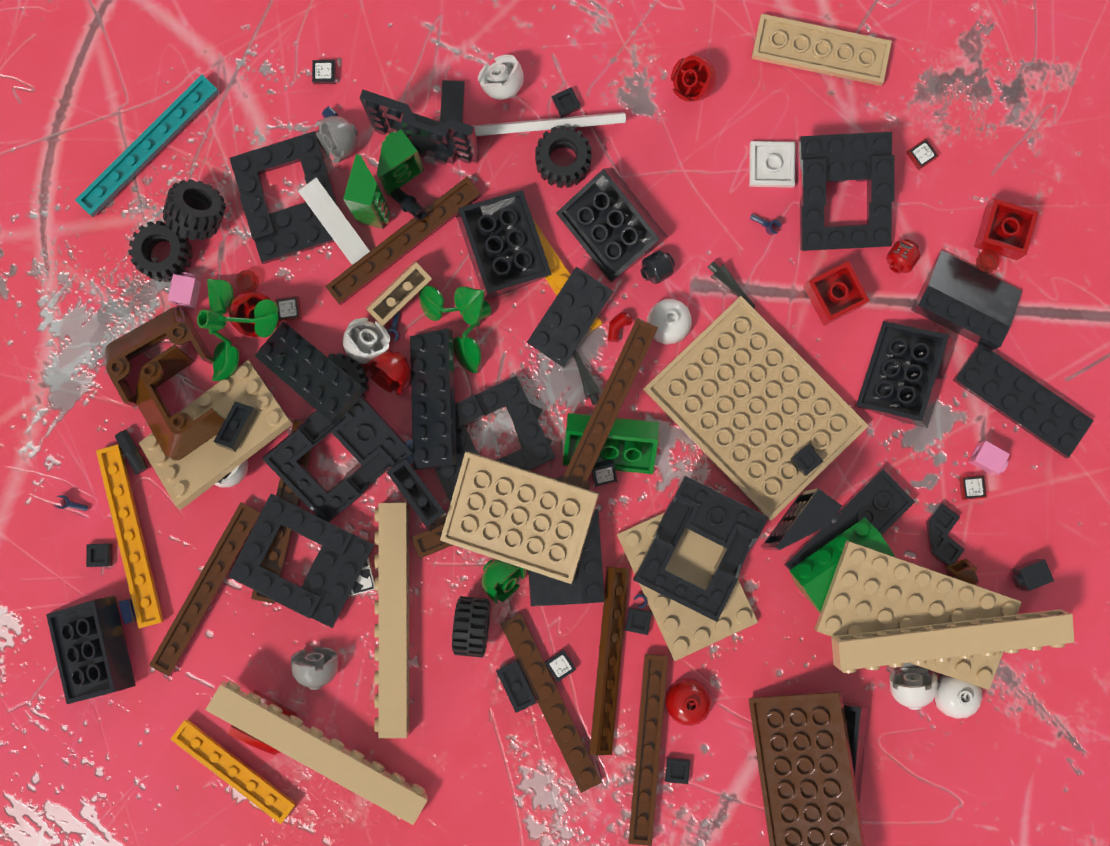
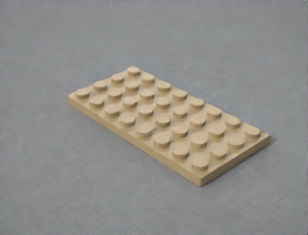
[814,541,1022,690]

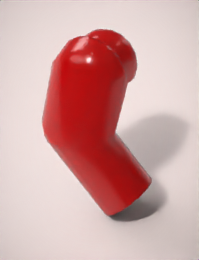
[608,312,633,342]

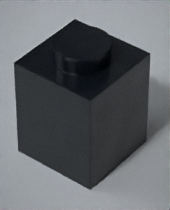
[1012,559,1054,591]

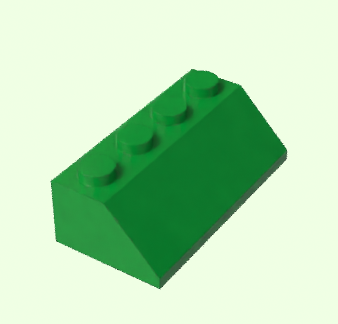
[343,154,391,229]
[563,413,659,474]
[789,518,896,613]

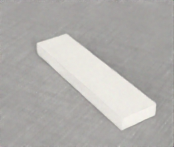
[297,178,370,265]

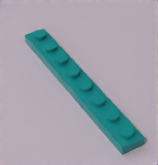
[75,74,219,217]

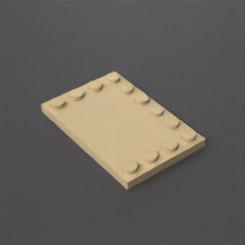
[139,360,293,510]
[440,451,599,584]
[616,513,758,661]

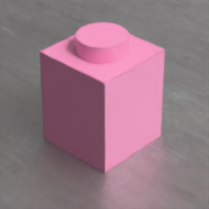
[167,272,201,309]
[968,441,1010,475]

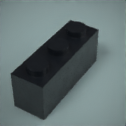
[387,459,447,532]

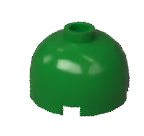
[481,559,527,603]

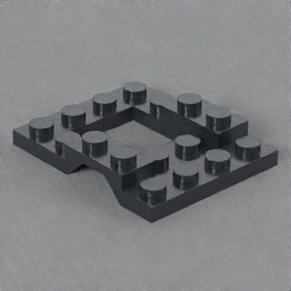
[360,89,480,165]
[229,131,339,264]
[799,132,895,251]
[434,376,556,503]
[262,395,413,522]
[633,475,768,622]
[228,493,375,628]

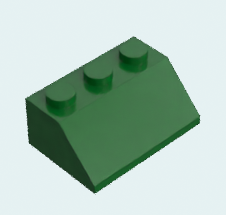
[377,129,424,196]

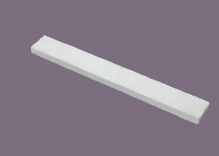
[473,112,626,136]

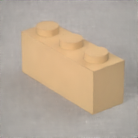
[365,261,432,326]

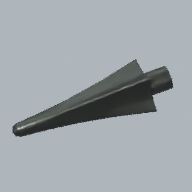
[708,261,755,308]
[573,350,601,405]

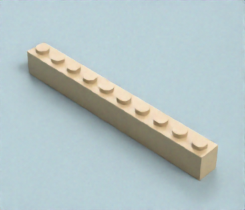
[374,503,409,738]
[831,609,1074,673]
[205,681,428,825]

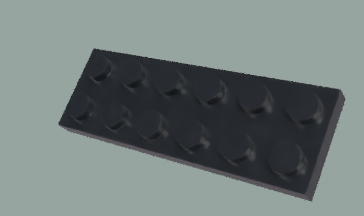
[254,321,366,426]
[410,328,457,471]
[953,343,1094,458]
[784,469,915,570]

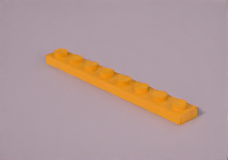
[96,445,164,628]

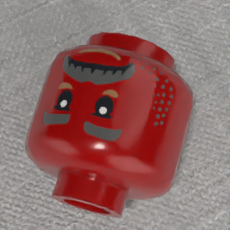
[886,239,921,274]

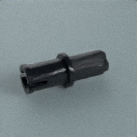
[391,188,427,221]
[115,430,149,475]

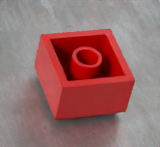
[974,198,1039,260]
[803,261,870,326]

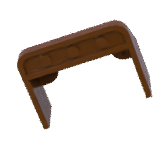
[105,307,214,407]
[135,344,225,461]

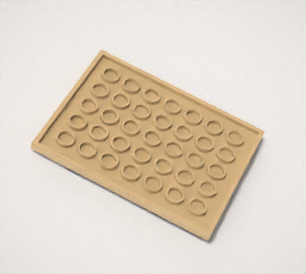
[643,296,869,521]

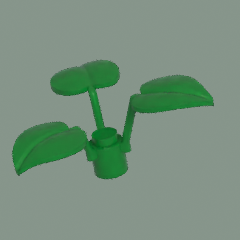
[197,279,279,381]
[419,285,491,373]

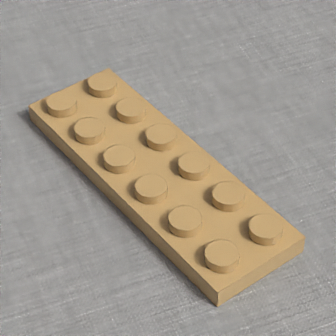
[751,14,892,86]

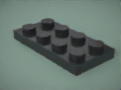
[527,266,615,368]

